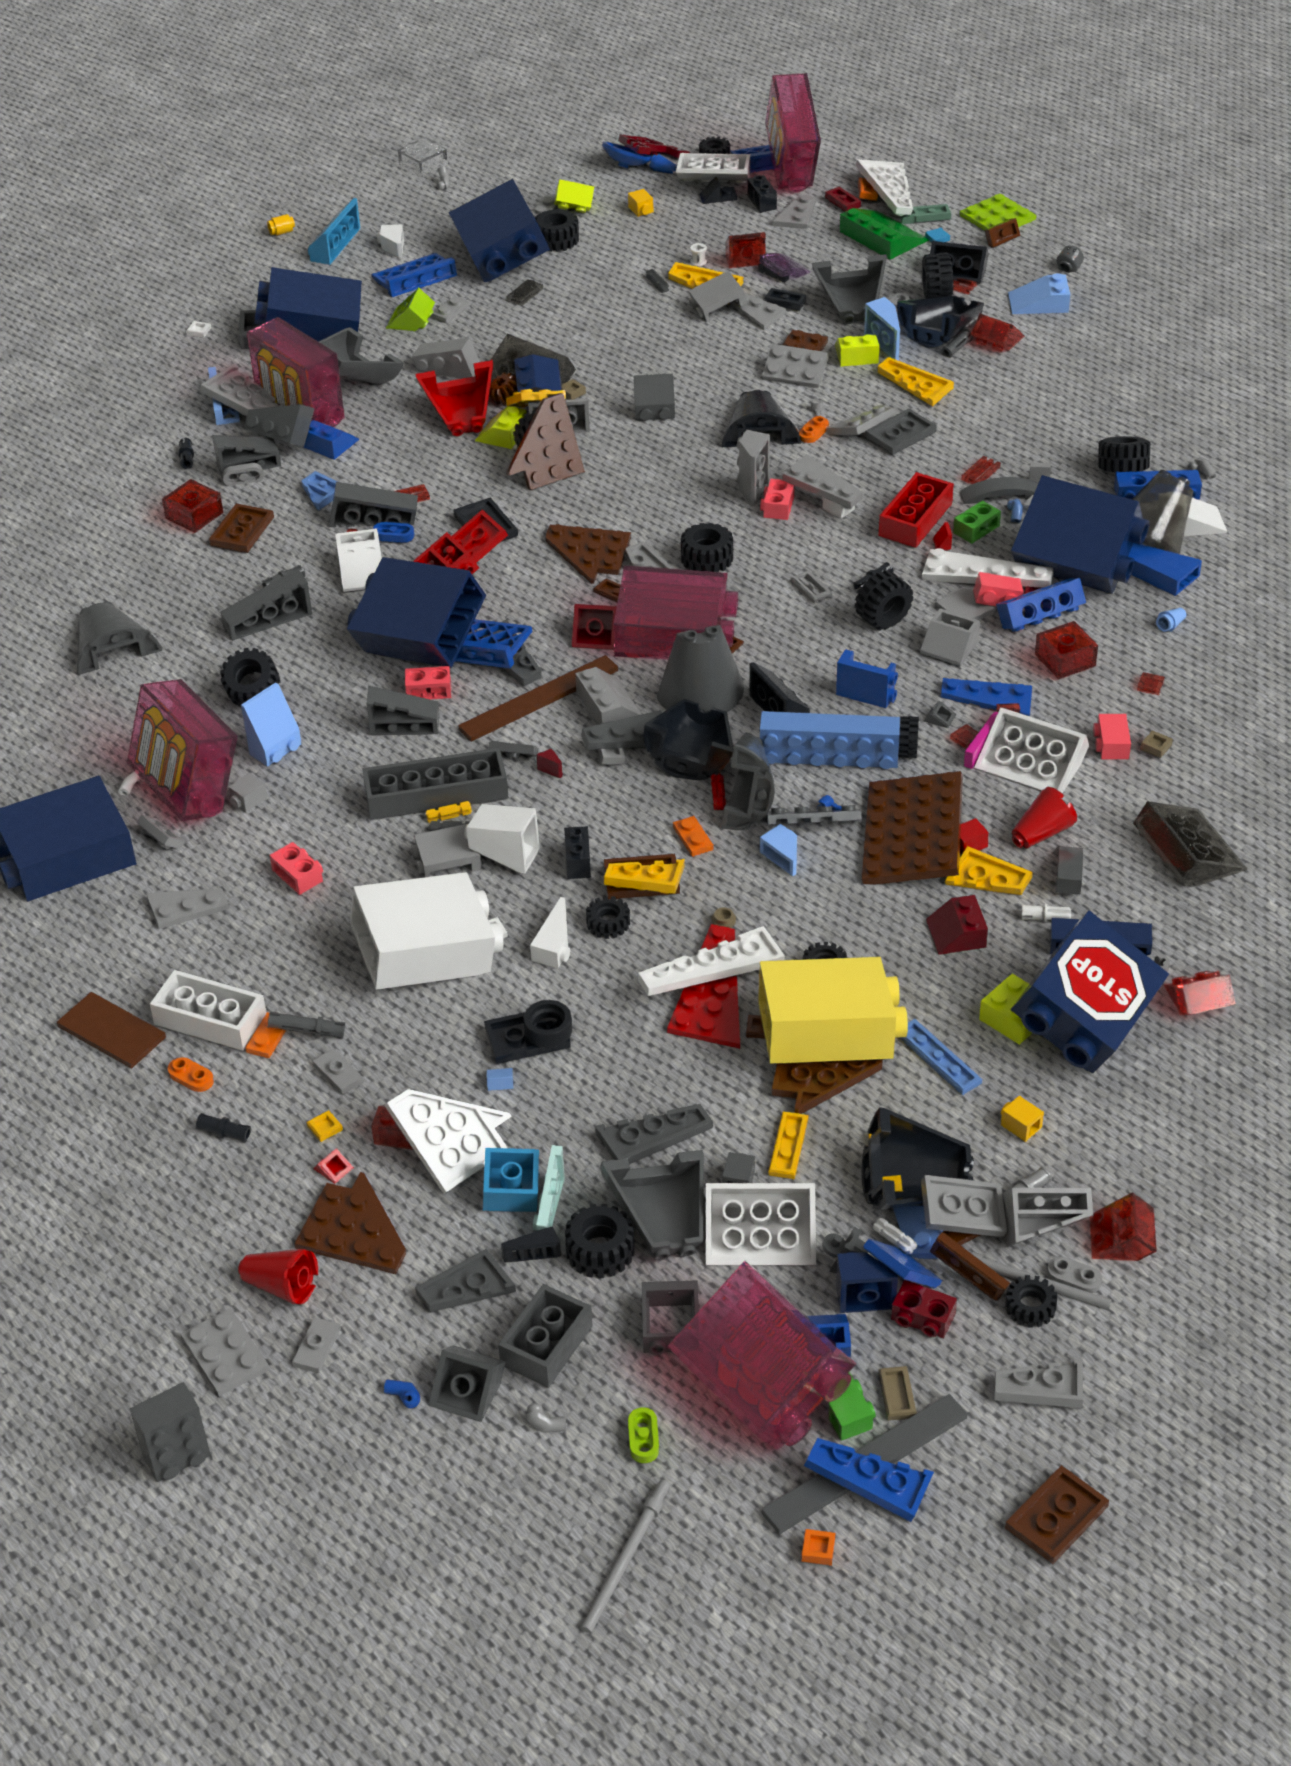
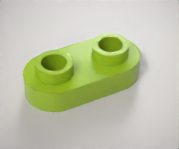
[628,1407,659,1463]

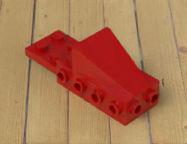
[413,510,508,574]

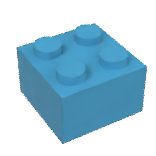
[483,1148,539,1212]

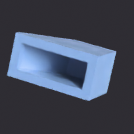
[760,824,797,876]

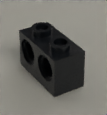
[747,175,777,213]
[564,826,591,879]

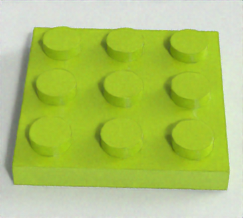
[959,194,1036,230]

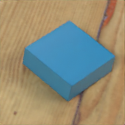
[925,228,950,242]

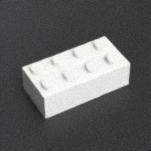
[150,970,266,1051]

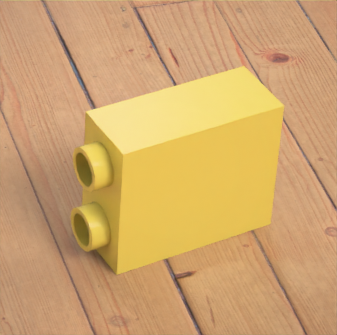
[758,957,908,1064]

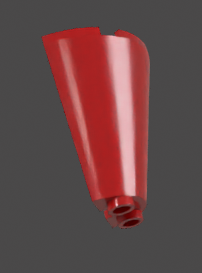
[415,360,493,436]

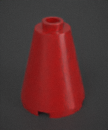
[1012,786,1078,849]
[238,1249,319,1304]

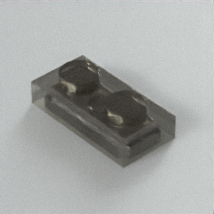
[507,279,543,306]

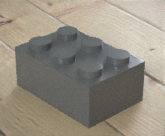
[498,1284,593,1388]
[129,1382,211,1482]

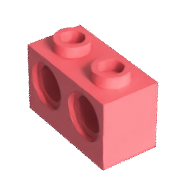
[760,479,795,520]
[405,666,451,699]
[269,842,323,895]

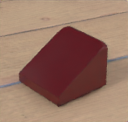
[536,749,563,778]

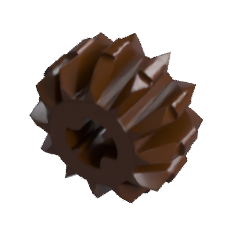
[489,372,518,405]

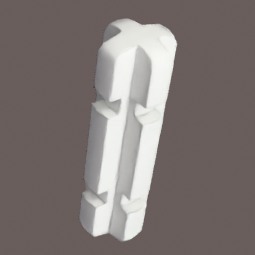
[873,1218,917,1254]

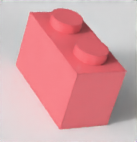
[973,572,1023,607]
[1093,714,1131,759]

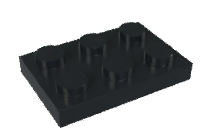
[453,497,518,542]
[484,1012,571,1064]

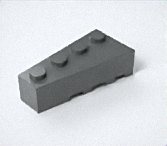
[329,482,418,527]
[221,568,312,641]

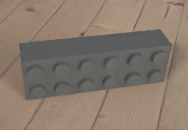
[362,748,509,820]

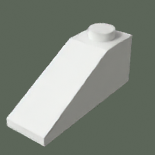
[530,897,570,968]

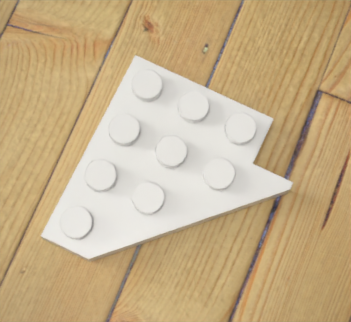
[384,1089,512,1194]

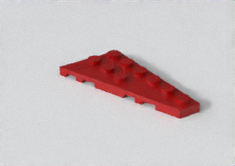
[667,924,740,1049]

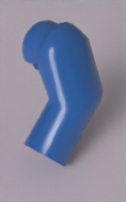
[384,1379,420,1408]

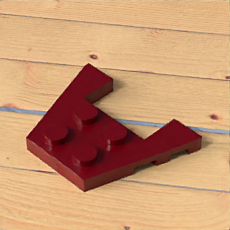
[618,134,690,158]

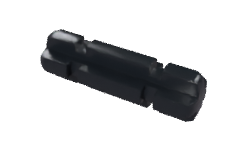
[758,262,790,282]

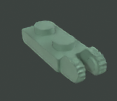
[899,204,951,224]

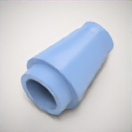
[1156,608,1186,632]

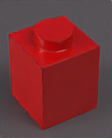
[960,818,989,854]

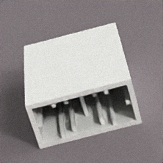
[350,872,503,990]

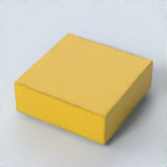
[307,1110,343,1142]

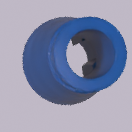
[650,154,677,174]

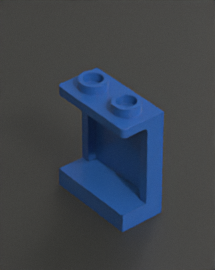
[836,649,898,708]

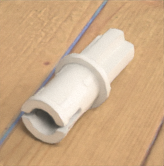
[1022,904,1071,923]

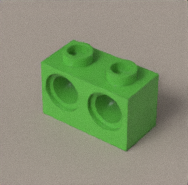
[953,500,1001,544]

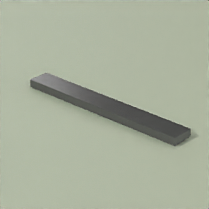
[762,1394,968,1535]

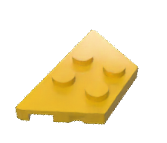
[506,389,566,408]

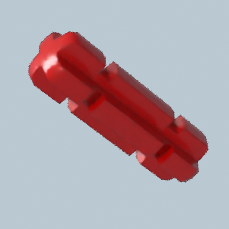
[711,774,726,810]

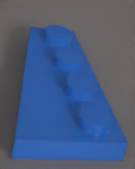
[941,678,1032,717]
[804,1438,934,1522]

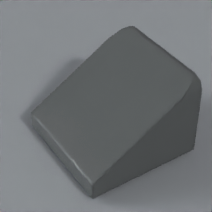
[924,701,956,728]

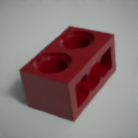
[891,1280,957,1339]

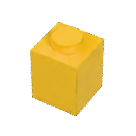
[628,189,654,217]
[1001,1096,1044,1142]

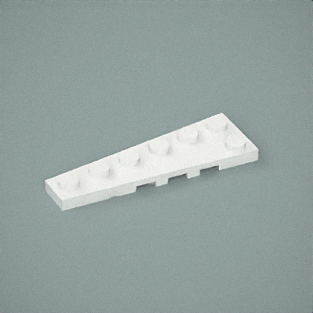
[922,548,1053,587]
[638,926,785,996]

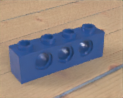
[1114,470,1202,502]
[996,578,1086,632]

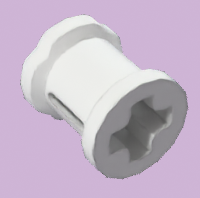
[690,243,707,266]

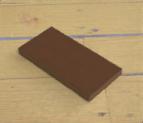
[57,992,166,1069]

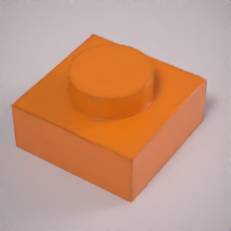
[802,1529,836,1566]

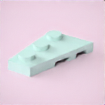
[533,1145,565,1231]

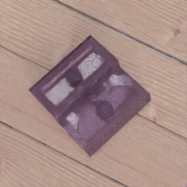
[759,253,811,279]

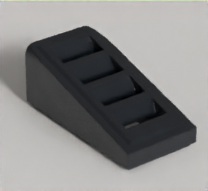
[501,1226,561,1262]

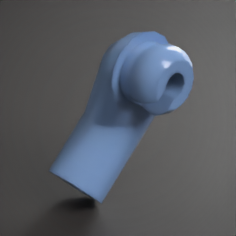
[1007,499,1023,523]

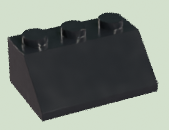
[930,241,989,284]
[749,662,810,713]

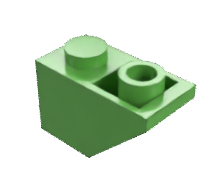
[828,1370,876,1441]

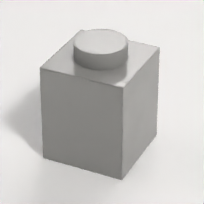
[229,773,267,812]

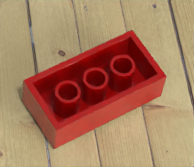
[878,472,954,548]

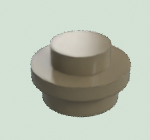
[712,907,736,928]

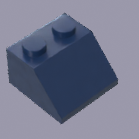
[514,354,562,392]
[836,1252,898,1313]

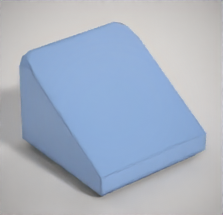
[487,1068,514,1091]

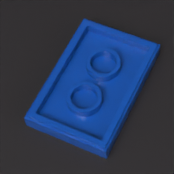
[863,1238,943,1288]

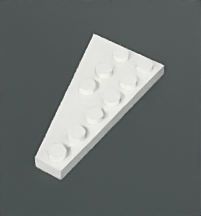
[855,159,913,216]

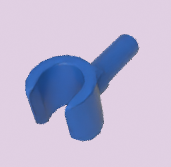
[817,795,841,810]

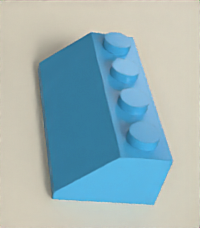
[308,198,360,265]

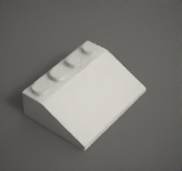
[676,153,750,183]
[974,708,1089,793]
[706,1183,816,1265]

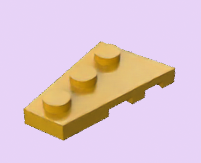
[945,846,1032,895]
[604,859,685,894]

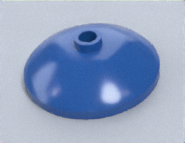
[602,141,652,168]

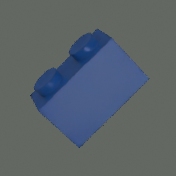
[303,420,359,460]

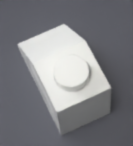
[377,224,404,258]

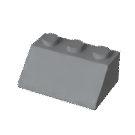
[528,399,590,433]
[737,430,770,506]
[575,667,641,724]

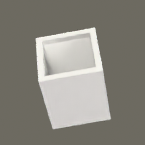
[464,804,540,873]

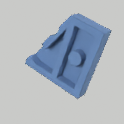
[302,471,337,510]
[894,1206,943,1259]

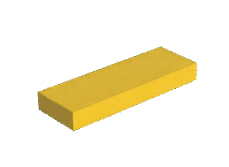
[768,1111,809,1179]

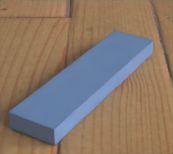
[900,1019,982,1095]

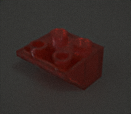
[1164,971,1236,1015]
[1090,1192,1157,1261]

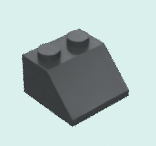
[633,373,675,421]
[429,1345,506,1422]

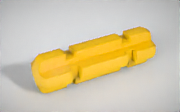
[426,801,472,823]

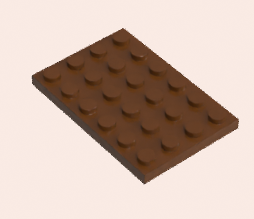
[862,771,963,885]

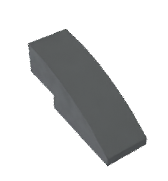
[1056,846,1083,894]

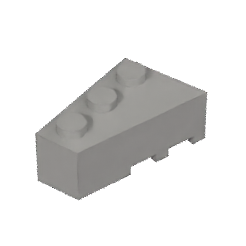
[412,337,480,379]
[1002,1188,1093,1247]

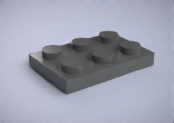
[865,408,937,455]

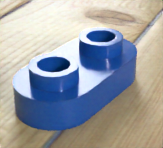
[373,522,415,543]

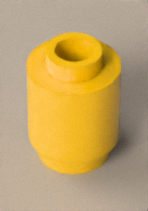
[267,214,295,236]

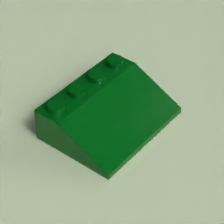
[840,208,929,260]

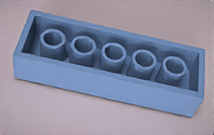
[760,711,900,769]

